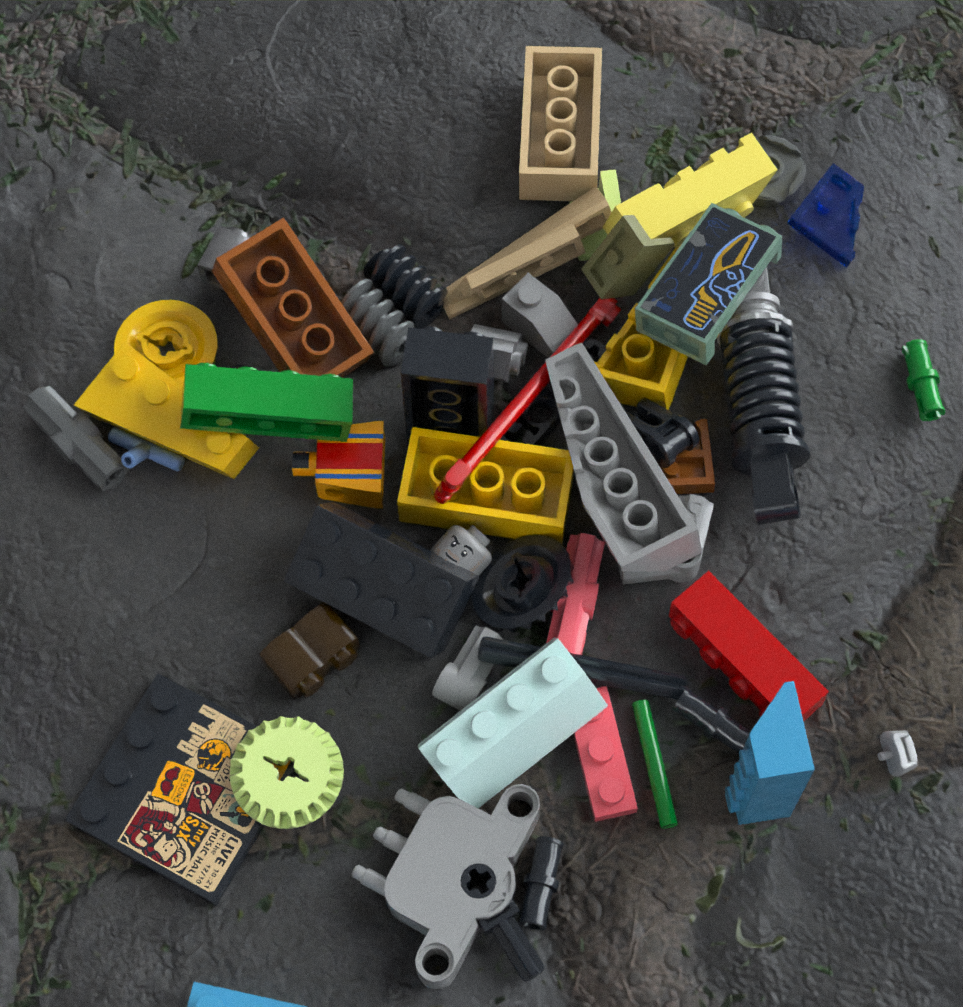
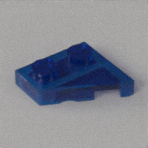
[787,163,864,268]

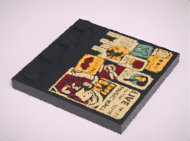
[65,673,296,907]

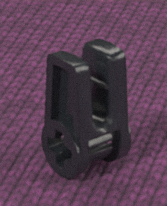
[626,398,700,468]

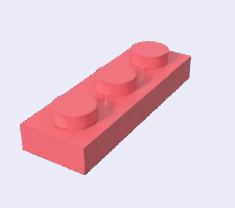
[573,686,638,822]

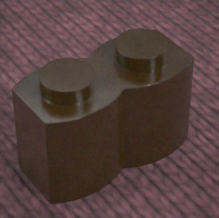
[259,602,360,700]

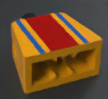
[292,421,386,509]

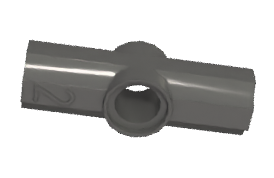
[23,385,129,492]

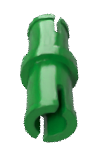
[901,339,946,421]

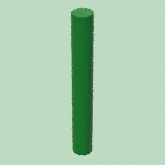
[632,700,678,829]

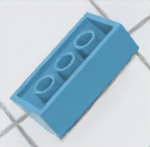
[725,681,815,825]

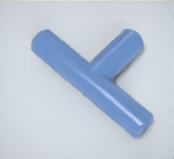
[108,427,185,471]

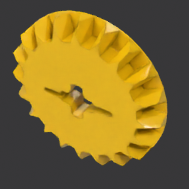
[114,300,218,387]

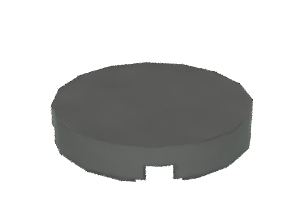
[753,135,807,207]

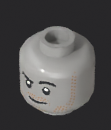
[431,525,492,576]

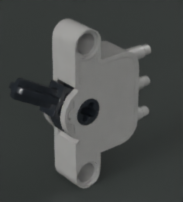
[351,784,545,990]

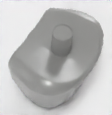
[878,730,918,777]

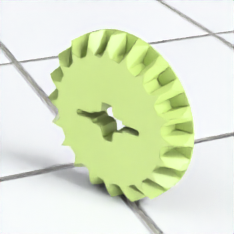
[229,716,344,829]

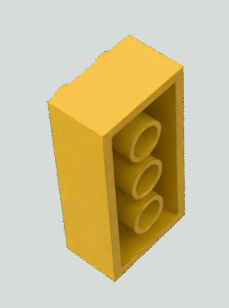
[397,427,574,544]

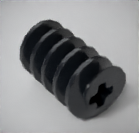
[363,244,448,329]

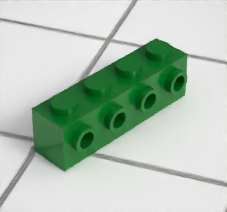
[180,363,353,442]

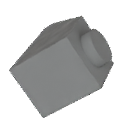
[502,273,578,358]

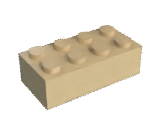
[519,46,602,201]

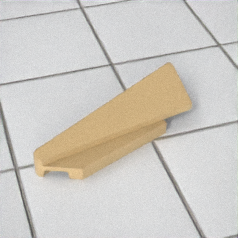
[443,188,611,319]

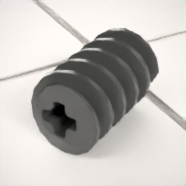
[341,279,415,367]

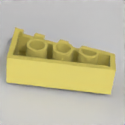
[603,133,778,248]

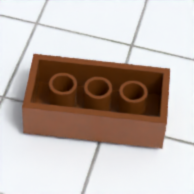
[212,218,374,378]

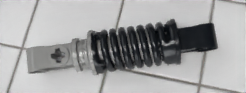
[717,267,810,525]

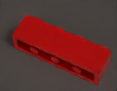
[669,570,829,722]

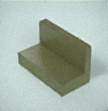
[581,215,675,299]

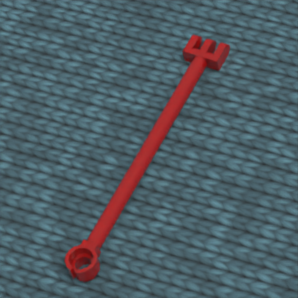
[434,298,622,504]

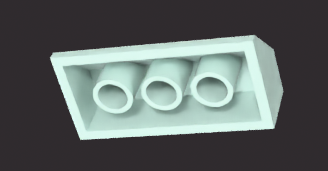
[418,637,608,808]

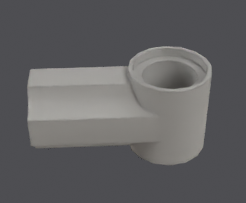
[432,626,503,711]

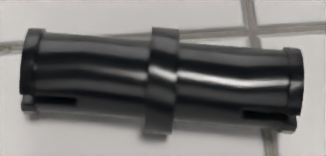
[672,688,751,753]
[518,836,564,931]

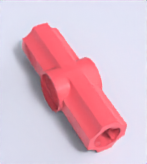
[546,533,605,655]

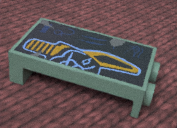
[635,203,782,365]

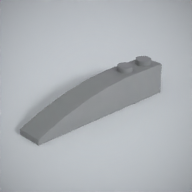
[545,342,702,572]

